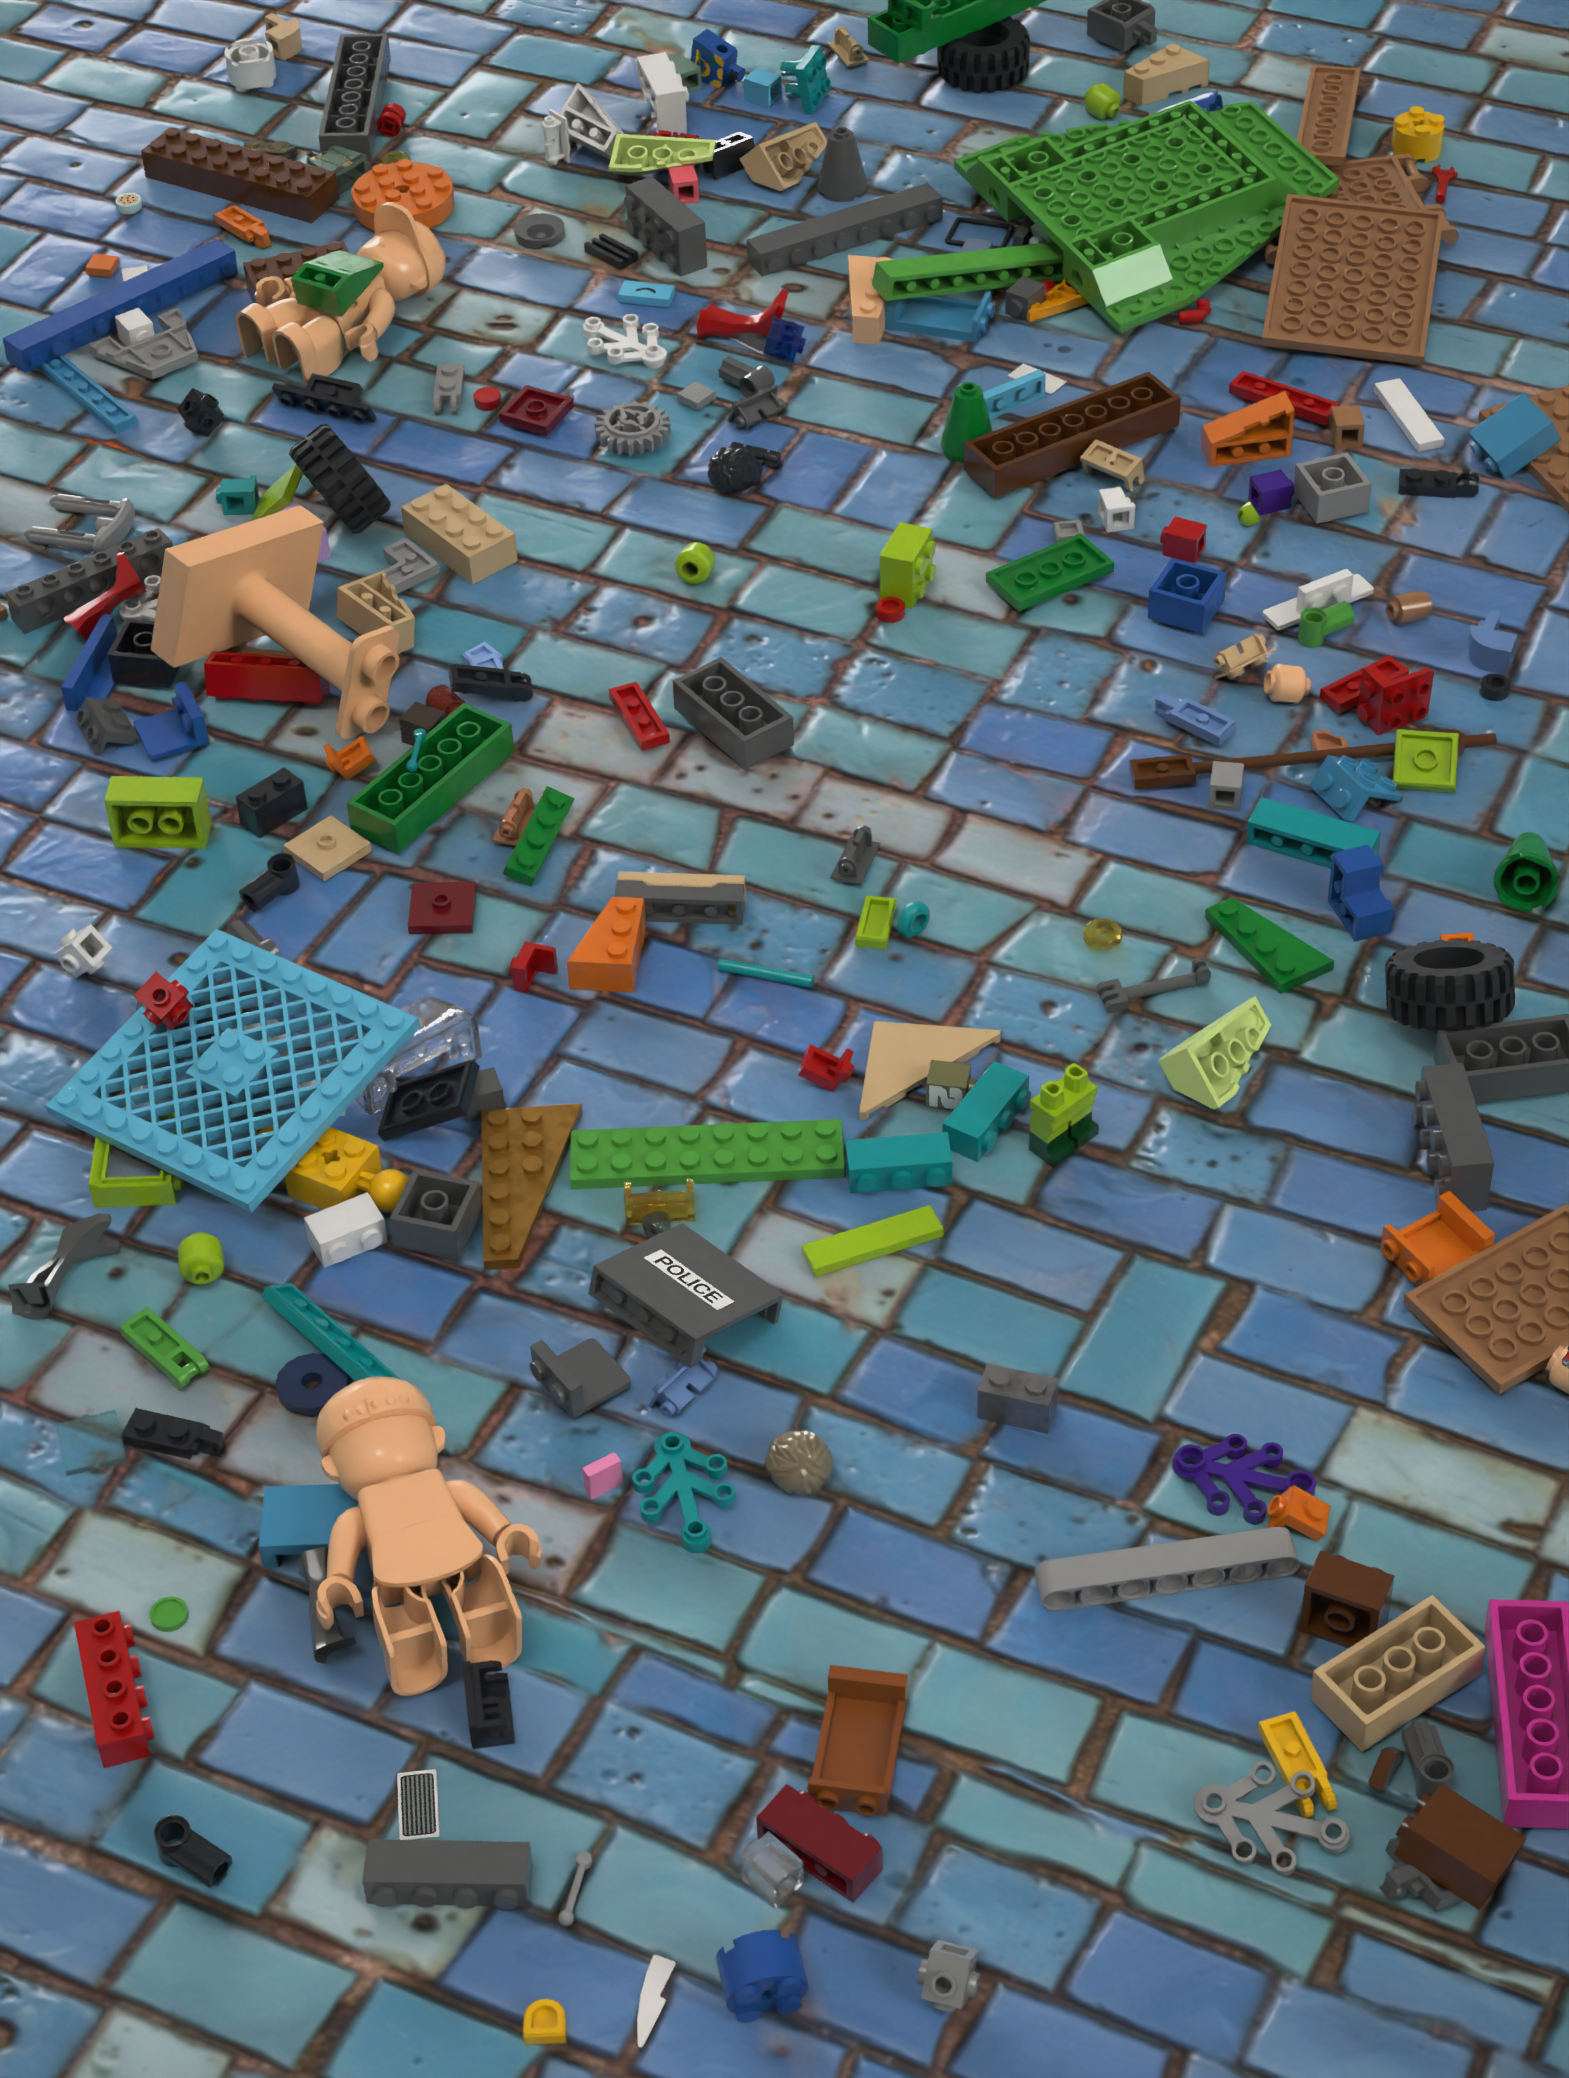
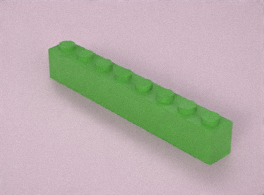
[872,242,1064,301]

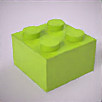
[879,522,936,609]

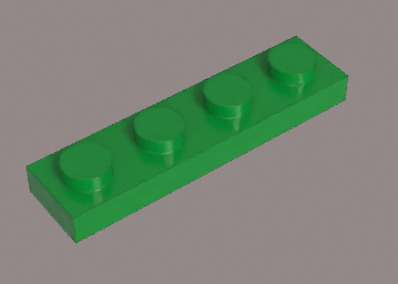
[503,786,575,887]

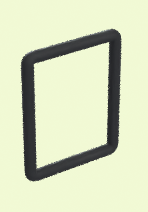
[945,217,1015,249]

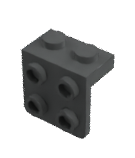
[529,1338,631,1419]

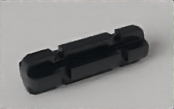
[730,442,782,468]

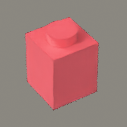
[668,164,699,204]

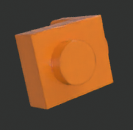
[323,736,376,781]
[1267,1485,1330,1541]

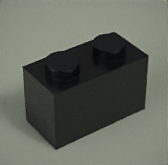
[236,768,308,838]

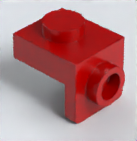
[509,941,558,993]
[798,1044,854,1092]

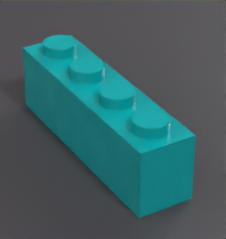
[1247,797,1381,868]

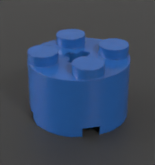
[716,1930,808,2022]

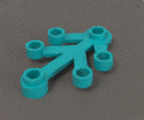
[632,1432,736,1553]

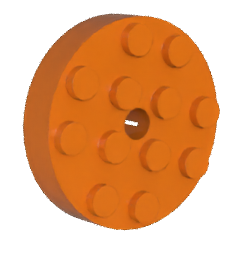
[352,159,455,231]

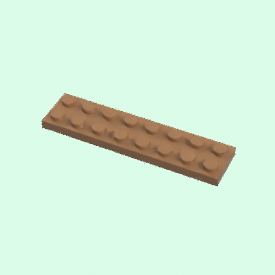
[1297,65,1361,168]

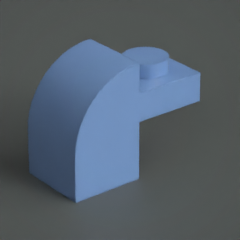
[1467,610,1518,676]

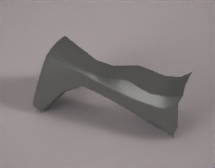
[8,1213,122,1320]
[297,1547,357,1664]

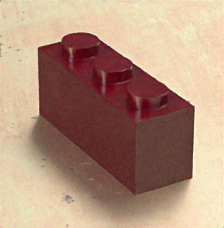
[756,1784,883,1903]

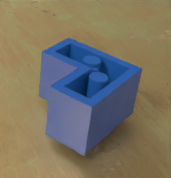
[1328,844,1395,942]

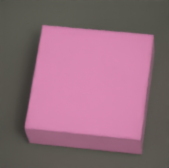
[582,1452,623,1500]

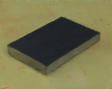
[377,1059,480,1141]

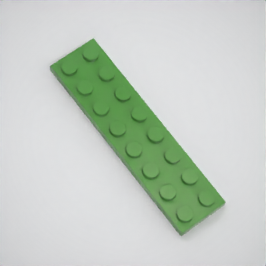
[570,1119,845,1189]

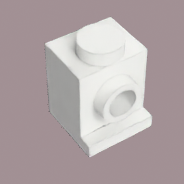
[1098,487,1135,533]

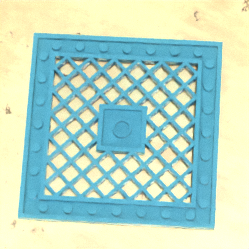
[45,929,421,1213]

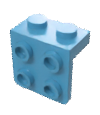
[1309,755,1402,822]

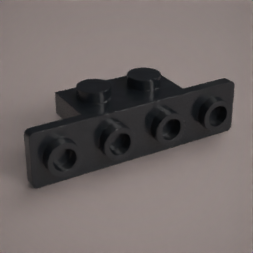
[272,373,377,423]

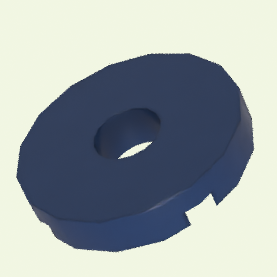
[276,1353,349,1417]

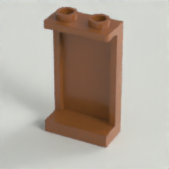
[807,1665,908,1816]

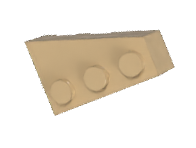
[1123,43,1209,106]

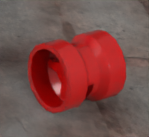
[376,103,406,137]

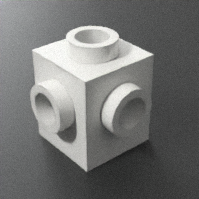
[54,924,113,978]

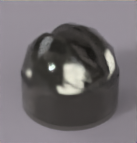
[641,1211,671,1239]

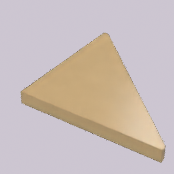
[859,1021,1001,1121]

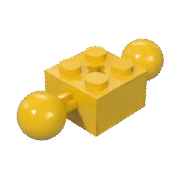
[257,1125,409,1213]

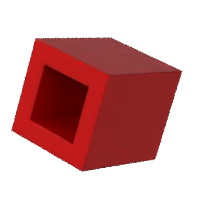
[1160,516,1207,564]

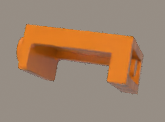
[1380,1191,1495,1286]

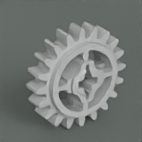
[594,401,671,456]

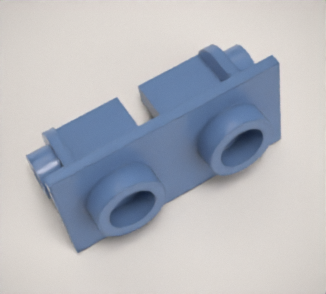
[648,1347,718,1417]

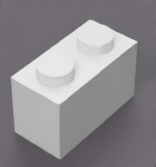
[304,1192,388,1268]

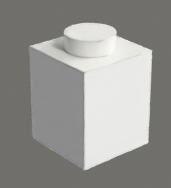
[115,308,155,347]

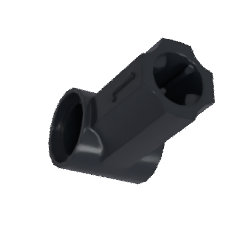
[239,853,300,912]
[154,1815,232,1888]

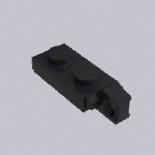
[121,1408,225,1460]

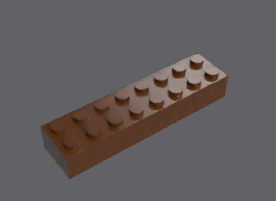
[141,127,339,223]
[964,372,1181,498]

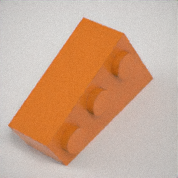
[1201,391,1295,467]
[567,897,646,993]

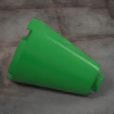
[940,382,993,463]
[1493,832,1559,912]

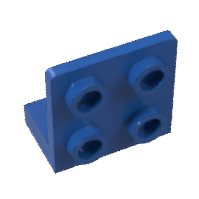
[133,681,209,760]

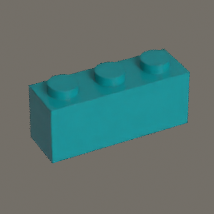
[942,1061,1031,1162]
[845,1132,952,1194]

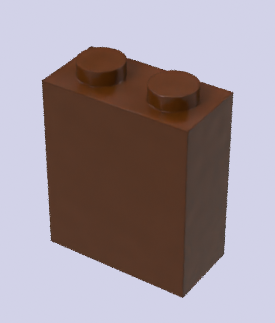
[1394,1783,1527,1910]

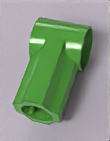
[1298,600,1355,647]

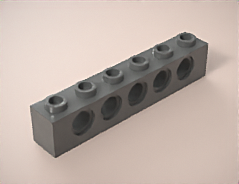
[5,528,173,634]

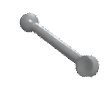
[558,1852,592,1926]

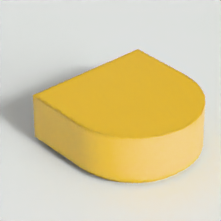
[523,1999,567,2045]

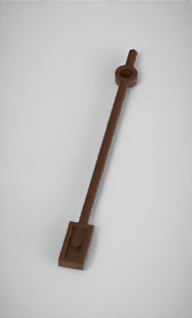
[1129,729,1497,789]

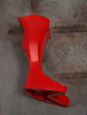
[697,289,789,340]
[62,552,147,641]

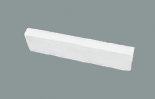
[1374,378,1445,452]

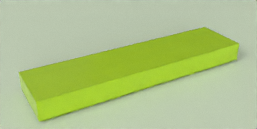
[801,1205,944,1277]

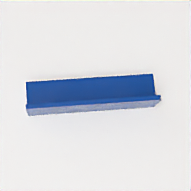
[61,614,117,711]

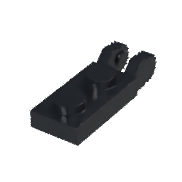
[1398,468,1479,498]
[449,664,533,702]

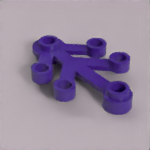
[1172,1434,1316,1525]

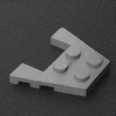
[89,308,199,379]

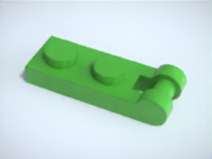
[119,1307,210,1390]

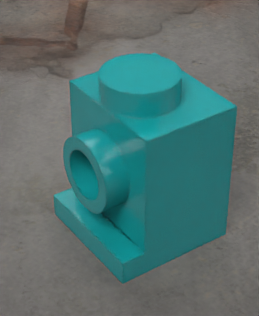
[216,475,260,515]

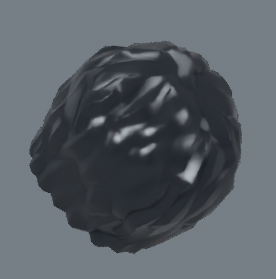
[708,446,763,494]

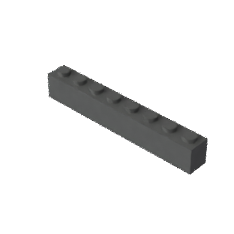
[746,183,943,276]

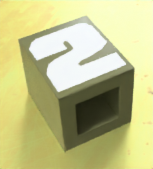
[926,1060,977,1110]

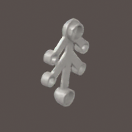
[1194,1761,1350,1876]

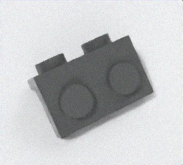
[76,697,138,755]

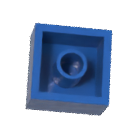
[1148,558,1226,634]

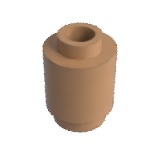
[1386,591,1432,625]

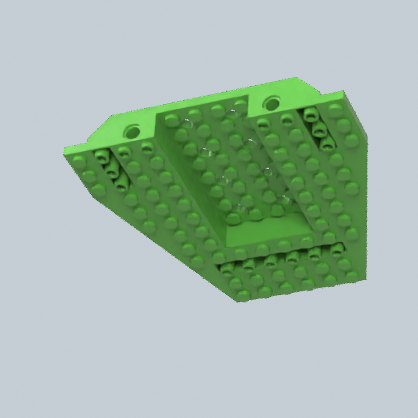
[954,100,1339,333]

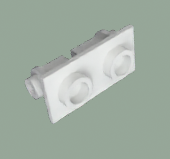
[542,109,570,165]

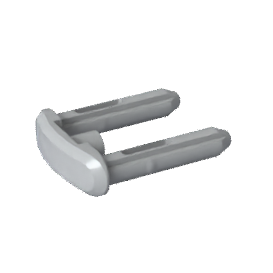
[25,494,135,553]

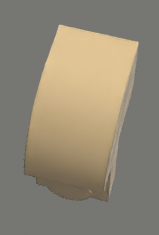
[264,13,302,61]

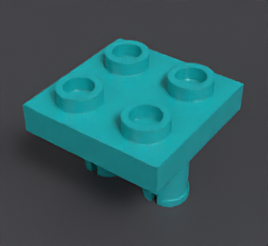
[780,45,831,114]

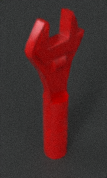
[1432,164,1458,204]

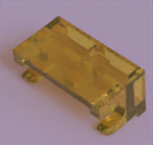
[624,1178,695,1225]

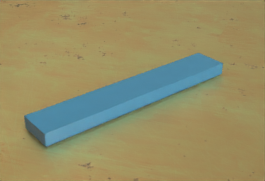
[37,355,139,435]

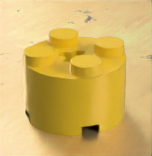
[1392,106,1445,163]

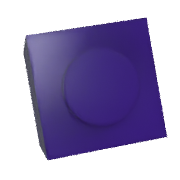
[1248,470,1295,515]

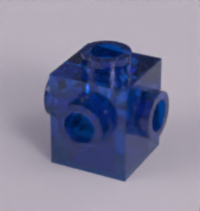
[763,317,806,363]

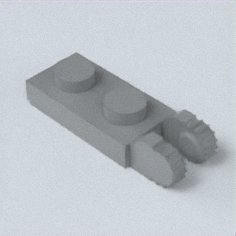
[433,363,465,414]

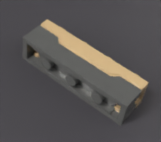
[614,871,746,925]

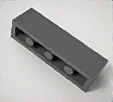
[362,1839,533,1909]

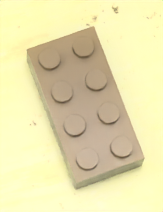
[401,484,518,585]
[1310,1595,1486,1752]

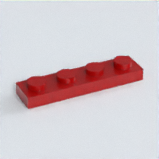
[1229,371,1340,426]

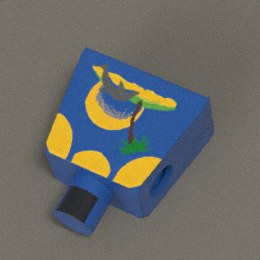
[691,29,745,88]

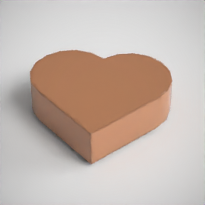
[1310,730,1348,751]

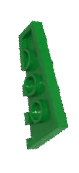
[1205,897,1334,994]

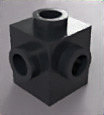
[177,388,224,436]

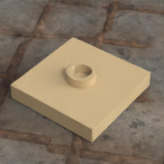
[283,815,372,882]

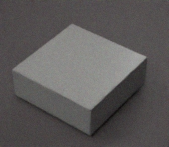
[677,381,716,411]
[1053,520,1085,543]

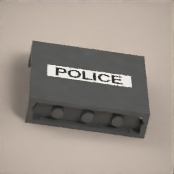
[588,1223,784,1368]

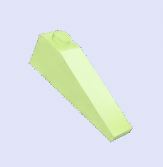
[609,134,716,176]
[1158,996,1271,1109]

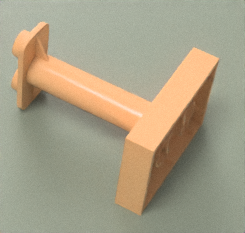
[151,505,399,739]

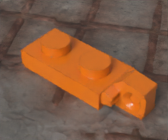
[214,205,271,249]

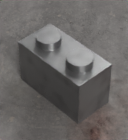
[977,1363,1058,1434]

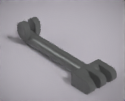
[1096,957,1211,1013]

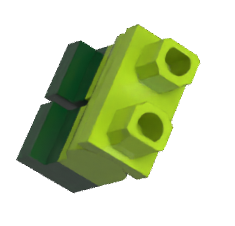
[1029,1063,1099,1167]

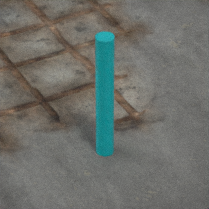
[718,958,814,988]

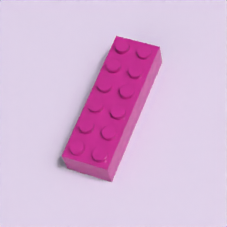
[1484,1599,1569,1829]

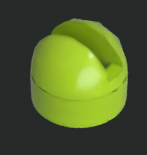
[1237,501,1262,527]

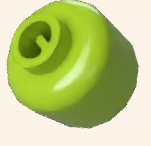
[1084,83,1121,120]
[675,542,716,584]
[178,1232,224,1285]

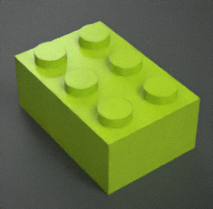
[104,776,212,849]

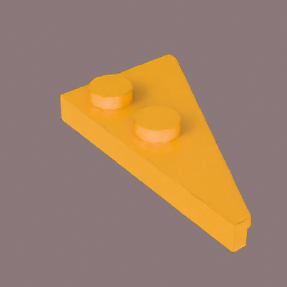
[1026,278,1089,322]

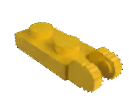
[1257,1711,1337,1818]

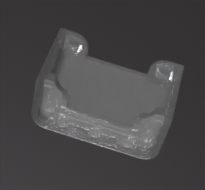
[326,996,482,1116]

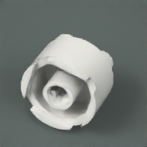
[225,38,277,92]

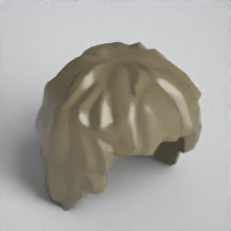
[764,1430,834,1495]

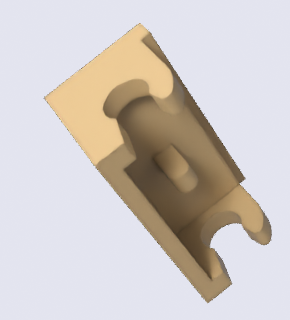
[1080,439,1144,492]

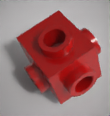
[134,971,193,1031]

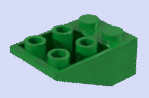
[291,250,384,317]

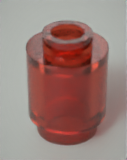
[425,685,466,717]

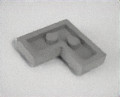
[382,537,440,594]

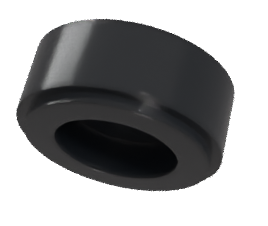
[1479,674,1510,701]

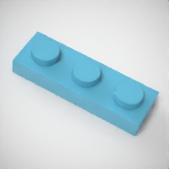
[983,369,1046,420]

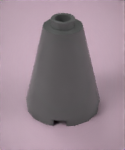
[817,127,868,202]

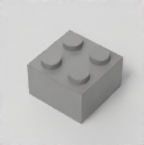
[1294,452,1372,524]

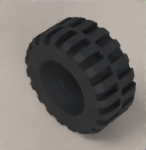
[937,16,1030,93]
[289,424,391,534]
[1385,939,1515,1031]

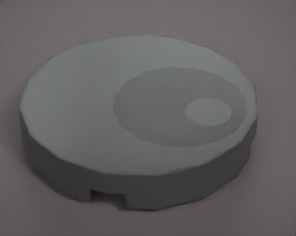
[514,213,565,249]

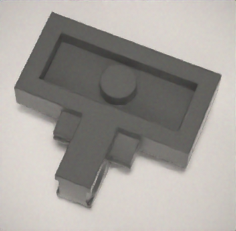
[1379,1837,1464,1911]

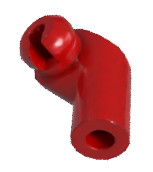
[1178,298,1212,325]

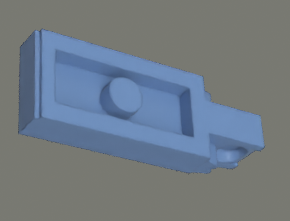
[1154,692,1237,747]

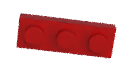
[1320,655,1409,714]
[609,681,670,751]

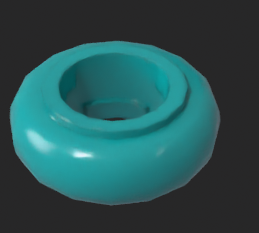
[896,901,930,938]

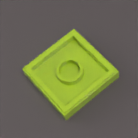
[251,465,303,521]
[1393,729,1459,793]

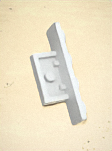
[1262,569,1374,630]

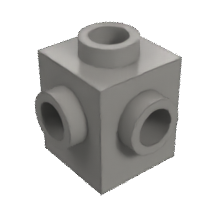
[917,1940,981,2011]

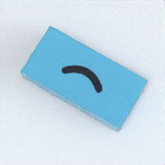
[618,280,675,308]

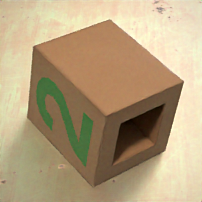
[1329,405,1365,449]

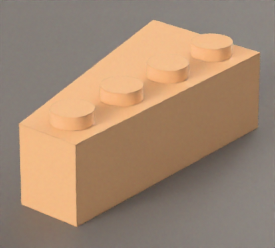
[848,255,896,345]

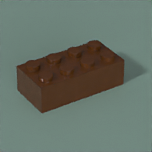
[243,241,349,303]

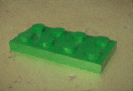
[986,533,1114,612]

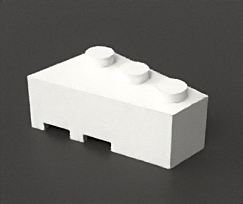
[637,52,689,135]
[559,83,624,160]

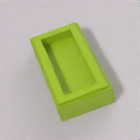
[855,895,897,950]

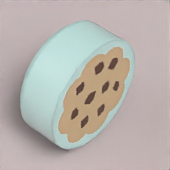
[116,193,142,214]

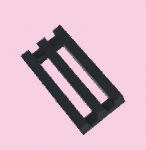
[584,233,639,270]

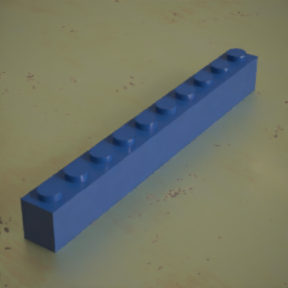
[3,239,238,373]

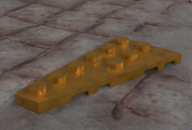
[481,1103,583,1270]

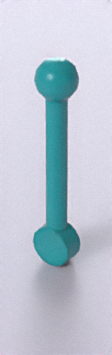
[406,728,427,772]

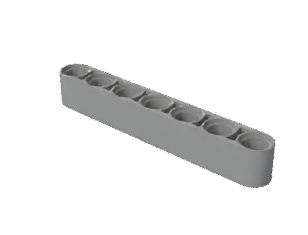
[1034,1527,1300,1611]

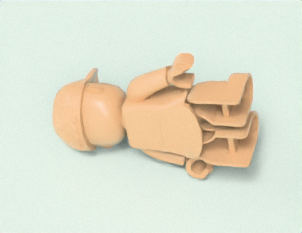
[235,202,446,386]
[316,1377,542,1696]

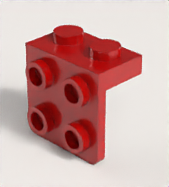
[1357,664,1434,735]

